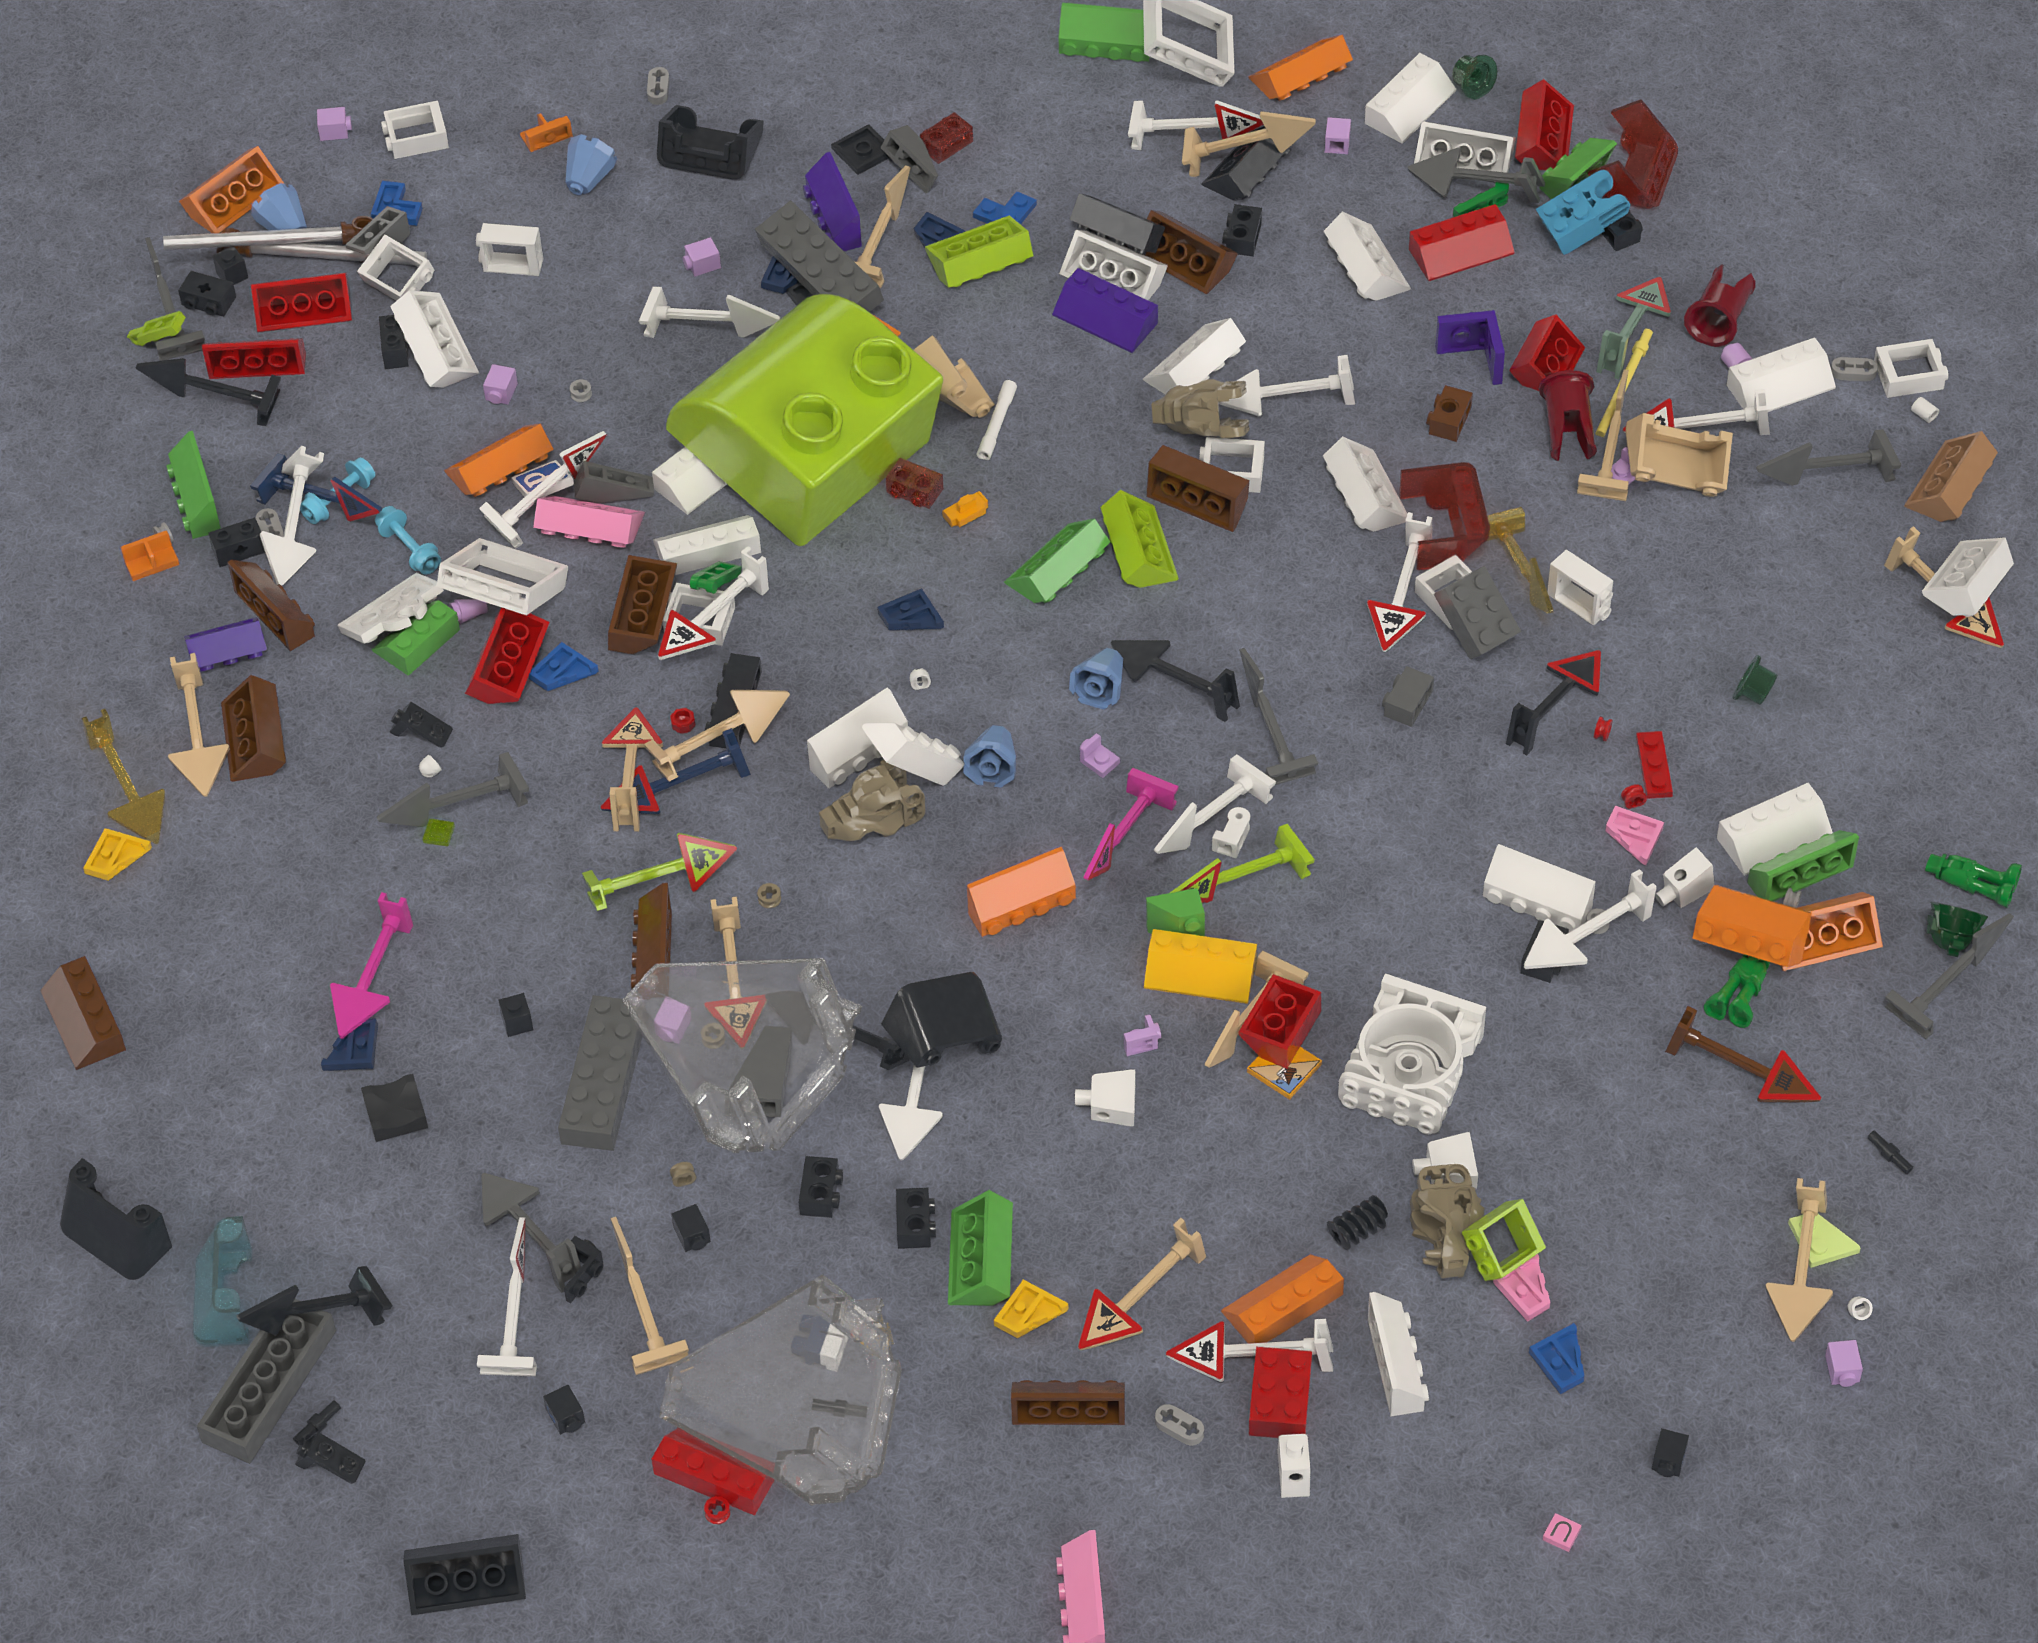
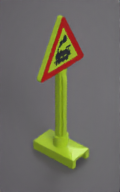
[1170,824,1315,903]
[582,833,737,911]

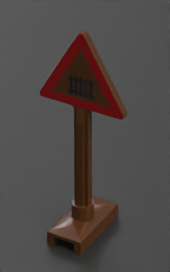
[1665,1006,1821,1103]

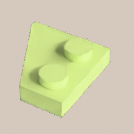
[1788,1214,1861,1268]

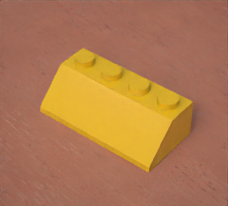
[1144,929,1257,1004]

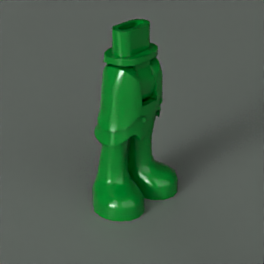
[1925,854,2022,908]
[1704,954,1770,1028]

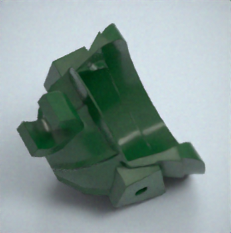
[1927,902,1988,958]

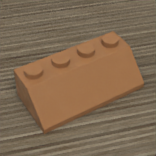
[1904,431,1998,522]

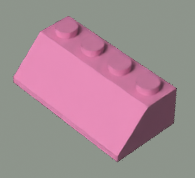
[533,495,645,548]
[1056,1530,1105,1643]

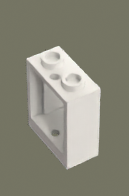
[381,101,449,159]
[476,223,543,276]
[357,235,435,301]
[1874,339,1948,398]
[1199,437,1265,493]
[1547,550,1613,625]
[1415,555,1472,630]
[662,583,735,646]

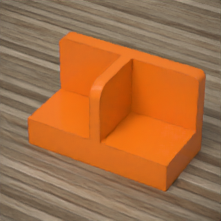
[520,113,573,152]
[121,531,180,581]

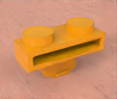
[942,491,988,528]

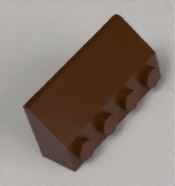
[1144,210,1238,294]
[1147,445,1250,532]
[608,555,677,654]
[227,560,315,651]
[221,675,286,782]
[631,883,672,999]
[40,956,126,1070]
[1011,1380,1125,1425]

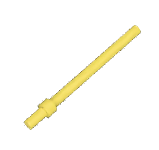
[1595,329,1653,437]

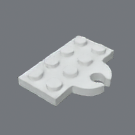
[337,573,444,644]

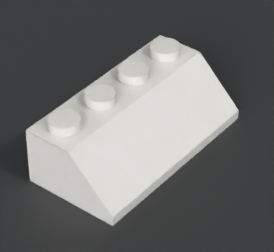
[1365,53,1456,144]
[1414,121,1516,173]
[1324,211,1411,301]
[1059,230,1168,300]
[390,290,479,388]
[1143,318,1246,395]
[1727,338,1836,412]
[1323,436,1407,532]
[652,447,727,515]
[653,515,761,575]
[1922,538,2014,617]
[807,688,908,788]
[862,723,964,786]
[1717,783,1833,876]
[1483,844,1596,932]
[1368,1292,1429,1416]

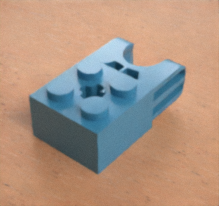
[1536,170,1630,255]

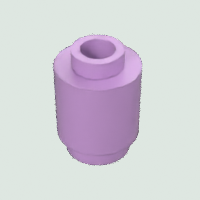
[1721,343,1752,368]

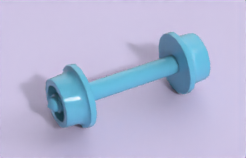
[300,457,375,524]
[375,506,441,575]

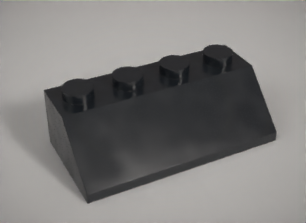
[1201,125,1293,200]
[403,1534,526,1615]

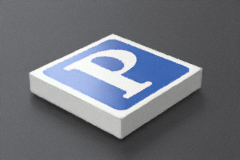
[511,460,574,497]

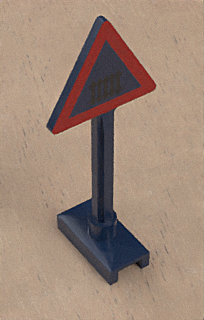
[250,453,382,522]
[601,728,751,814]

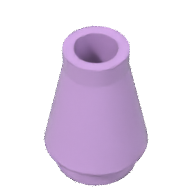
[449,599,488,624]

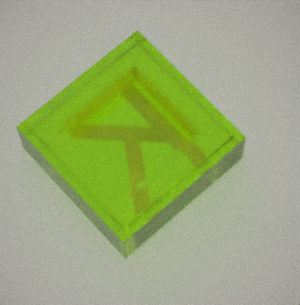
[423,818,455,847]

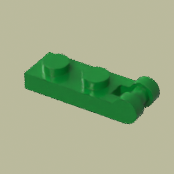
[1453,182,1509,217]
[690,561,742,594]

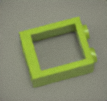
[1462,1199,1546,1281]

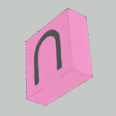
[1543,1513,1581,1552]

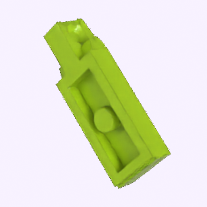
[127,311,186,346]

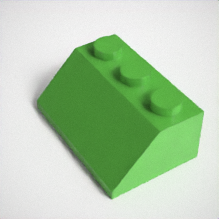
[1539,138,1617,199]
[372,600,460,676]

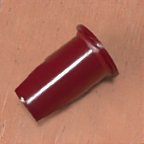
[1684,264,1756,347]
[1539,370,1597,461]

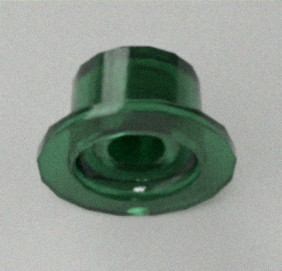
[1452,54,1498,100]
[1732,655,1778,705]

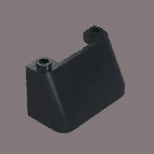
[657,105,764,180]
[881,972,1002,1068]
[60,1158,172,1280]

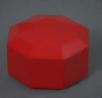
[670,708,696,734]

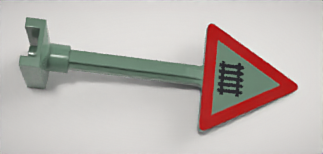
[1596,277,1671,380]

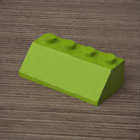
[925,215,1033,288]
[1100,490,1179,588]

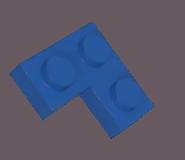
[371,181,423,226]
[973,191,1037,224]

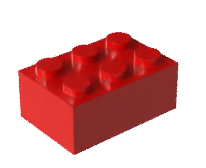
[1249,1346,1312,1438]

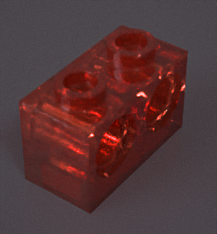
[920,112,973,164]
[886,458,944,509]

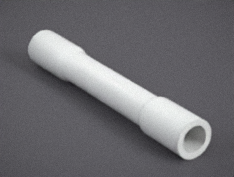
[977,380,1017,460]

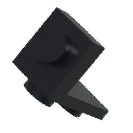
[390,702,453,748]
[564,1236,604,1304]
[295,1432,366,1484]

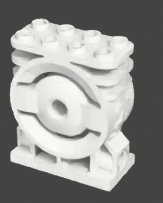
[1338,974,1486,1134]

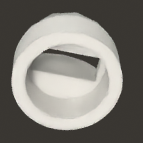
[910,668,931,690]
[419,755,442,777]
[1848,1296,1873,1320]

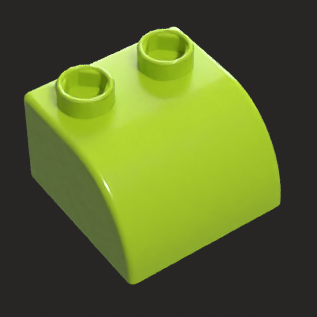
[666,294,943,546]

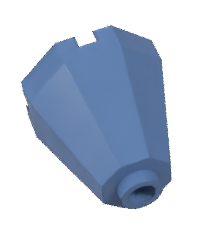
[566,134,617,195]
[251,183,307,230]
[1069,648,1123,710]
[963,725,1016,788]

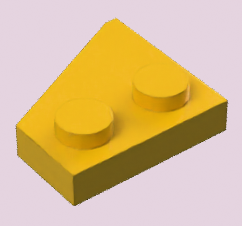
[83,828,152,881]
[994,1279,1069,1338]

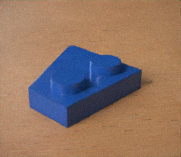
[529,642,598,691]
[1529,1323,1584,1394]

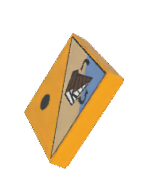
[1247,1047,1322,1100]

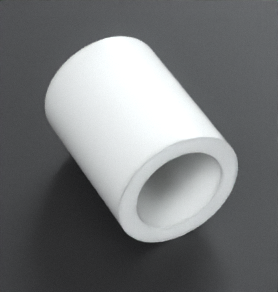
[1911,397,1939,423]

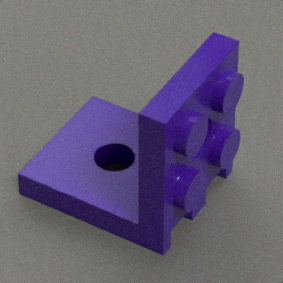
[1435,310,1505,385]

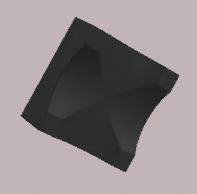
[361,1074,428,1142]

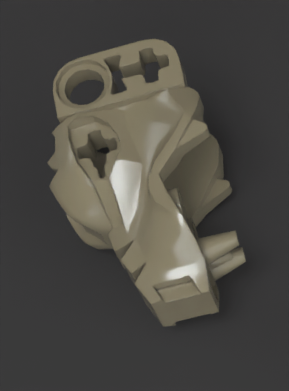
[1151,379,1250,438]
[819,760,925,841]
[1410,1164,1485,1278]

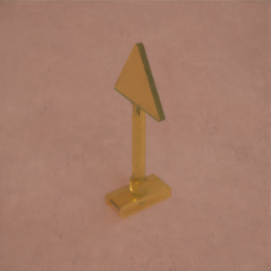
[1475,507,1554,614]
[81,708,165,844]

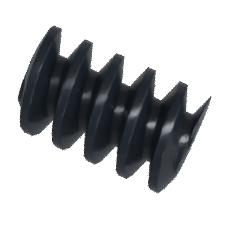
[1327,1195,1388,1250]

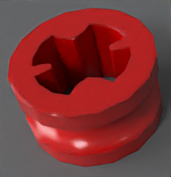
[1594,716,1613,741]
[1621,784,1647,809]
[704,1496,730,1524]

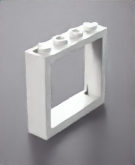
[1143,0,1234,87]
[437,538,568,615]

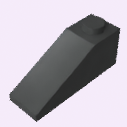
[881,125,938,193]
[346,206,410,255]
[574,461,654,503]

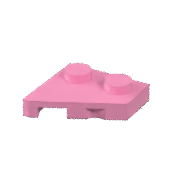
[1606,806,1664,865]
[1493,1254,1550,1322]

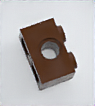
[1426,385,1473,442]

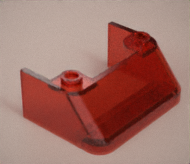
[1588,99,1678,209]
[1399,462,1490,570]

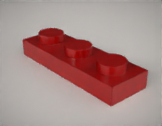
[1636,731,1673,799]

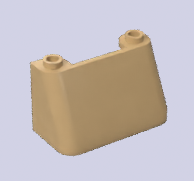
[914,335,995,418]
[1626,413,1733,497]

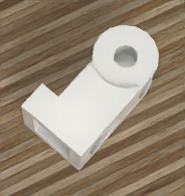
[1212,807,1250,858]

